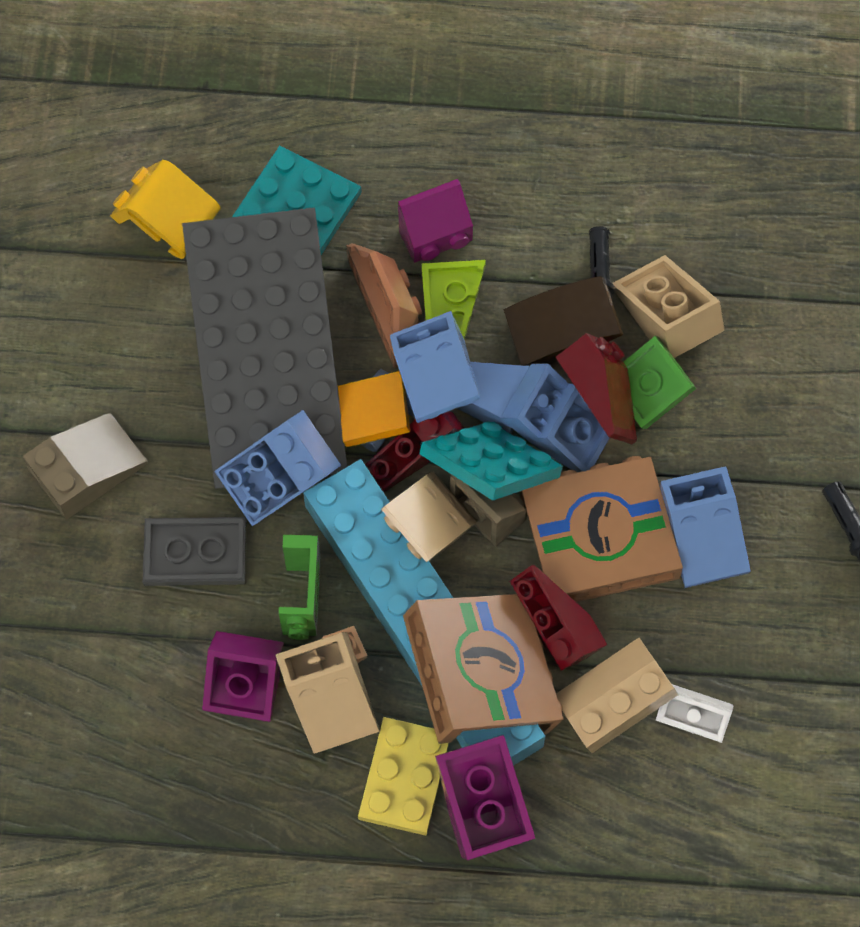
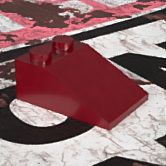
[556,333,637,445]

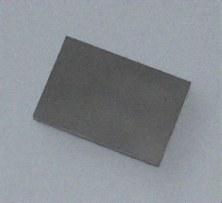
[143,517,246,586]

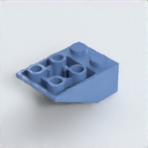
[390,311,480,423]
[214,410,341,526]
[659,466,751,588]

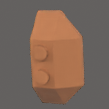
[346,243,422,368]

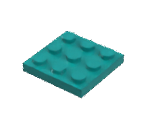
[232,145,362,255]
[420,421,563,500]

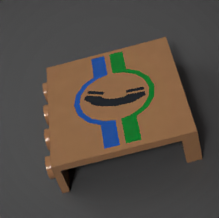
[519,456,683,602]
[403,594,564,744]

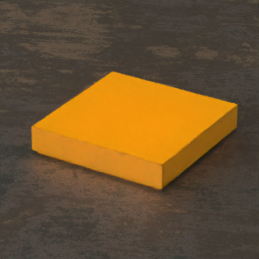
[338,371,410,447]

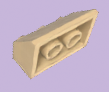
[556,638,678,753]

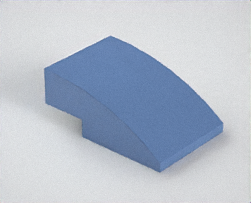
[500,364,610,472]

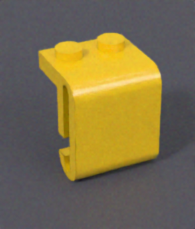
[110,160,221,259]

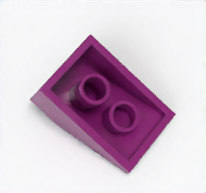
[435,735,535,860]

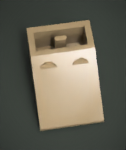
[381,472,477,562]
[276,632,380,754]

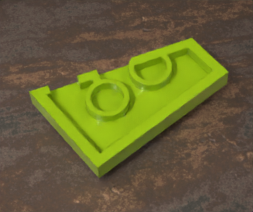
[422,260,486,340]

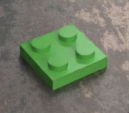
[623,336,696,430]

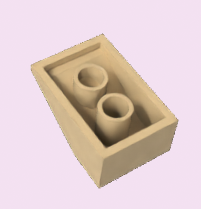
[613,255,724,358]

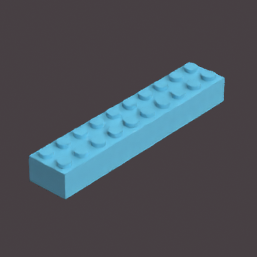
[303,459,545,766]

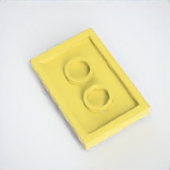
[358,717,449,836]

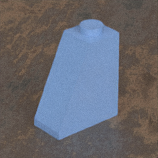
[457,362,530,434]

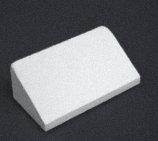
[656,684,733,743]

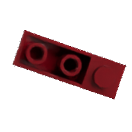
[365,410,464,493]
[509,565,607,671]

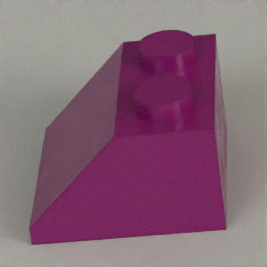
[398,179,473,263]
[202,631,284,722]

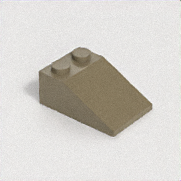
[23,413,148,520]

